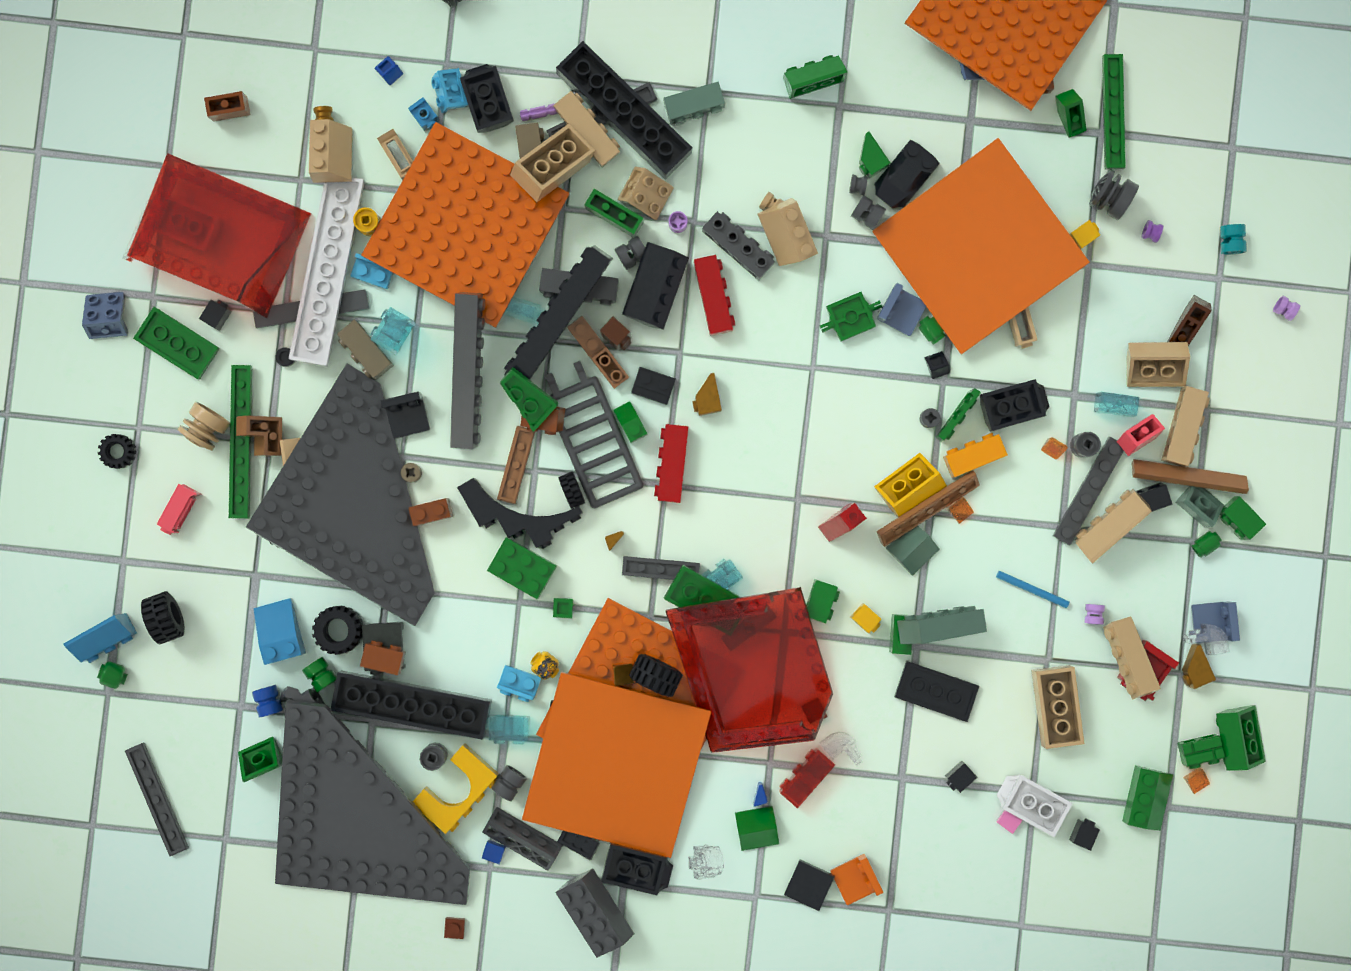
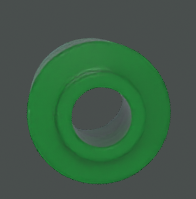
[918,316,946,345]
[1191,531,1222,558]

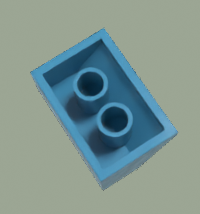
[63,613,137,663]

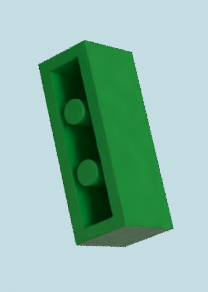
[584,189,644,238]

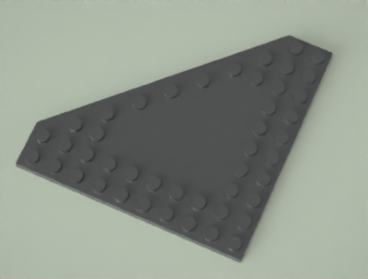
[245,363,435,626]
[275,700,470,905]

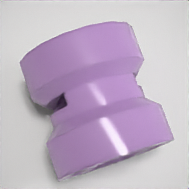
[668,211,688,233]
[1273,295,1301,321]
[1084,604,1105,625]

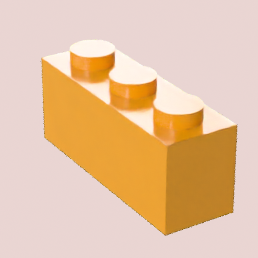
[943,433,1008,478]

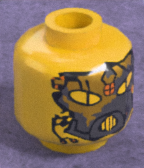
[530,651,559,680]

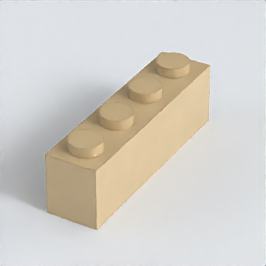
[553,91,620,167]
[1161,386,1210,467]
[1103,616,1161,700]

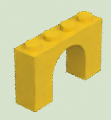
[413,743,499,834]

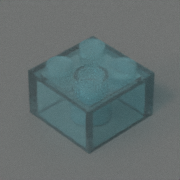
[370,307,416,355]

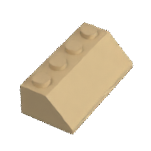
[1075,489,1152,564]

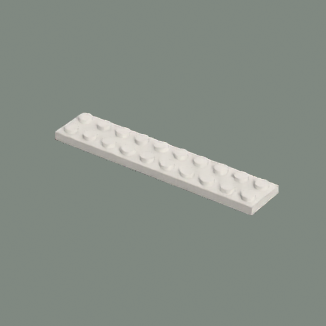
[289,177,365,367]

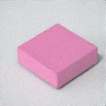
[996,810,1023,834]

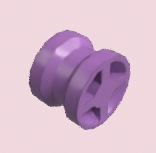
[1141,220,1164,243]

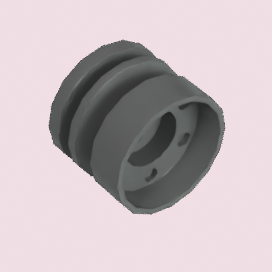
[1089,169,1139,220]

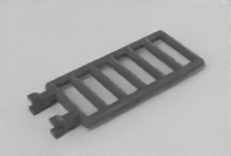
[545,361,644,509]

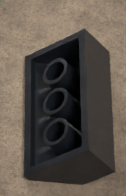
[622,242,689,330]

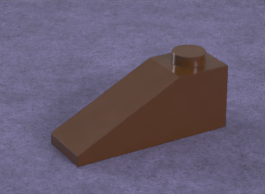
[1167,295,1212,346]

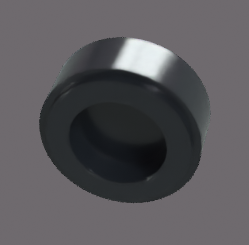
[275,347,295,367]

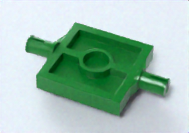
[819,291,883,342]

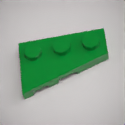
[500,367,558,432]
[936,388,981,442]

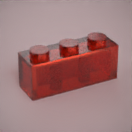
[779,748,835,809]

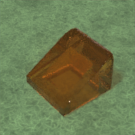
[1041,437,1068,459]
[947,497,974,524]
[1183,767,1210,794]

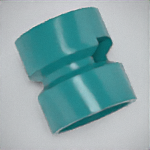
[1220,224,1247,255]

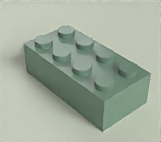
[897,606,987,644]

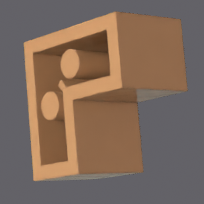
[236,416,282,456]

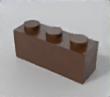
[600,316,632,352]

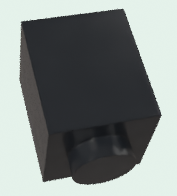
[199,299,232,331]
[945,761,978,793]
[1069,818,1100,851]

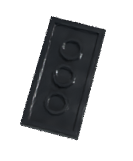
[894,661,980,722]

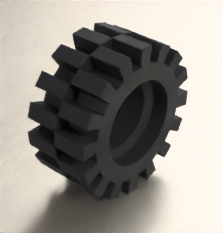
[97,434,137,469]
[558,471,585,509]

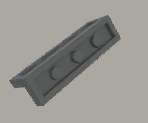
[482,807,563,871]

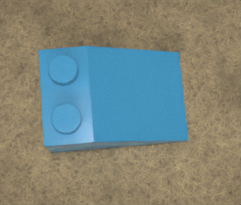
[253,598,306,665]

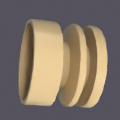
[178,401,231,451]

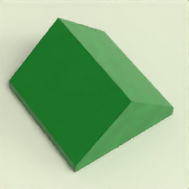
[238,737,282,783]
[735,806,779,851]

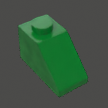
[1055,89,1087,138]
[859,131,890,179]
[613,401,648,443]

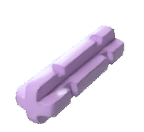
[520,103,557,121]

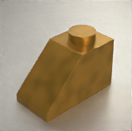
[692,373,722,416]
[1182,643,1216,689]

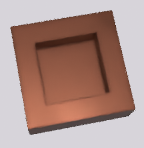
[444,917,465,939]

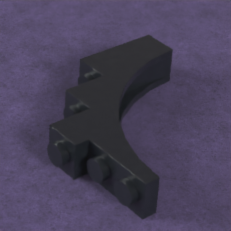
[457,478,583,549]

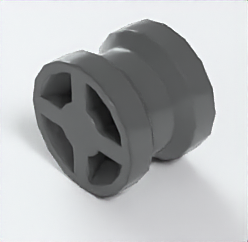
[849,174,868,195]
[919,408,940,428]

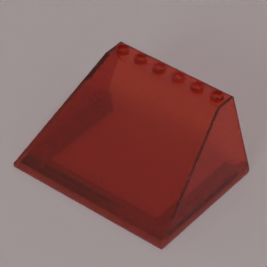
[122,153,311,318]
[665,587,833,753]

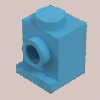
[408,97,439,131]

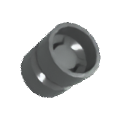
[851,195,886,230]
[614,236,645,270]
[1070,432,1101,458]
[419,742,448,771]
[491,765,527,802]

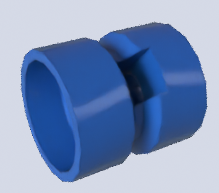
[252,685,283,718]

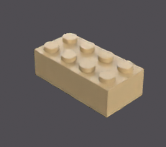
[510,124,596,202]
[1031,665,1085,749]

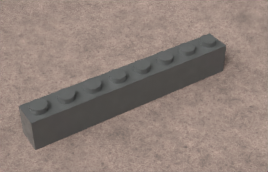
[450,292,485,450]

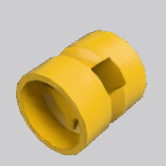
[353,207,381,237]

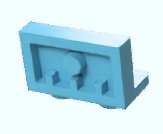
[431,68,468,113]
[350,253,393,289]
[497,665,541,702]

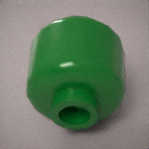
[97,661,128,689]

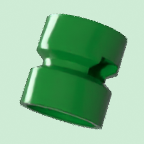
[302,657,337,693]

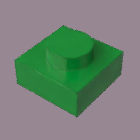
[553,598,573,618]

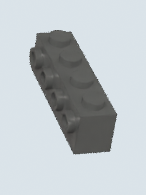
[702,211,775,281]

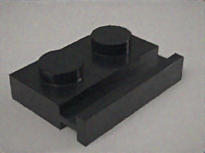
[631,367,676,405]

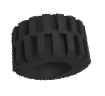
[141,591,185,645]
[312,605,363,655]
[629,654,683,697]

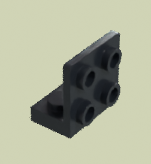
[381,391,430,439]

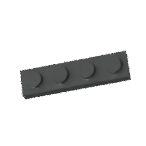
[622,556,700,580]

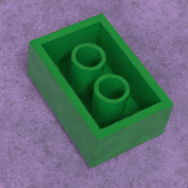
[487,537,558,599]

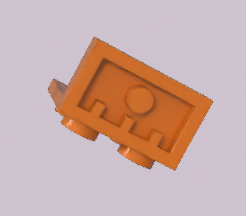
[830,854,884,905]

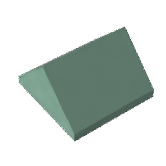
[1175,486,1224,527]
[886,526,940,576]

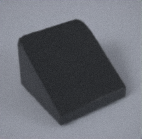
[924,351,950,379]

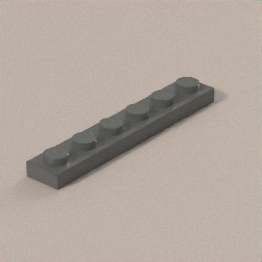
[1052,437,1124,546]

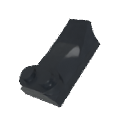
[460,64,514,133]
[874,139,940,209]
[980,379,1050,432]
[601,843,673,896]

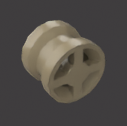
[401,463,422,482]

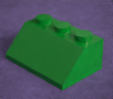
[783,55,847,99]
[1216,705,1266,771]
[1122,765,1173,831]

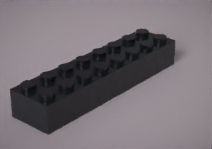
[556,41,693,180]
[504,245,613,380]
[330,670,492,740]

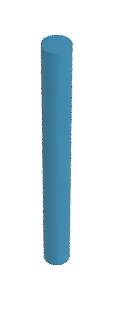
[996,571,1070,608]

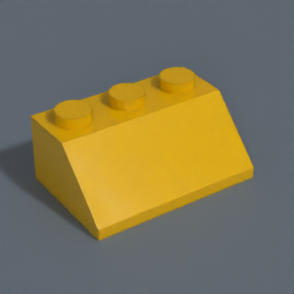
[874,453,947,517]

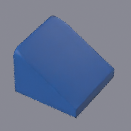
[374,56,403,85]
[753,782,768,807]
[482,840,506,865]

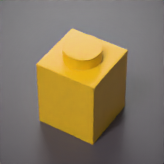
[1070,220,1100,249]
[850,603,882,633]

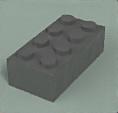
[555,868,634,958]

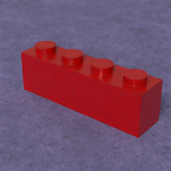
[694,255,736,336]
[654,424,689,503]

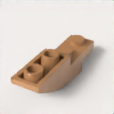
[567,315,629,389]

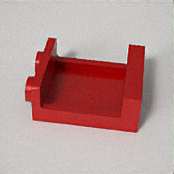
[1117,640,1179,701]

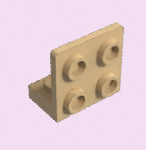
[617,166,674,220]

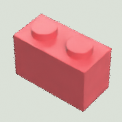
[1117,414,1165,456]

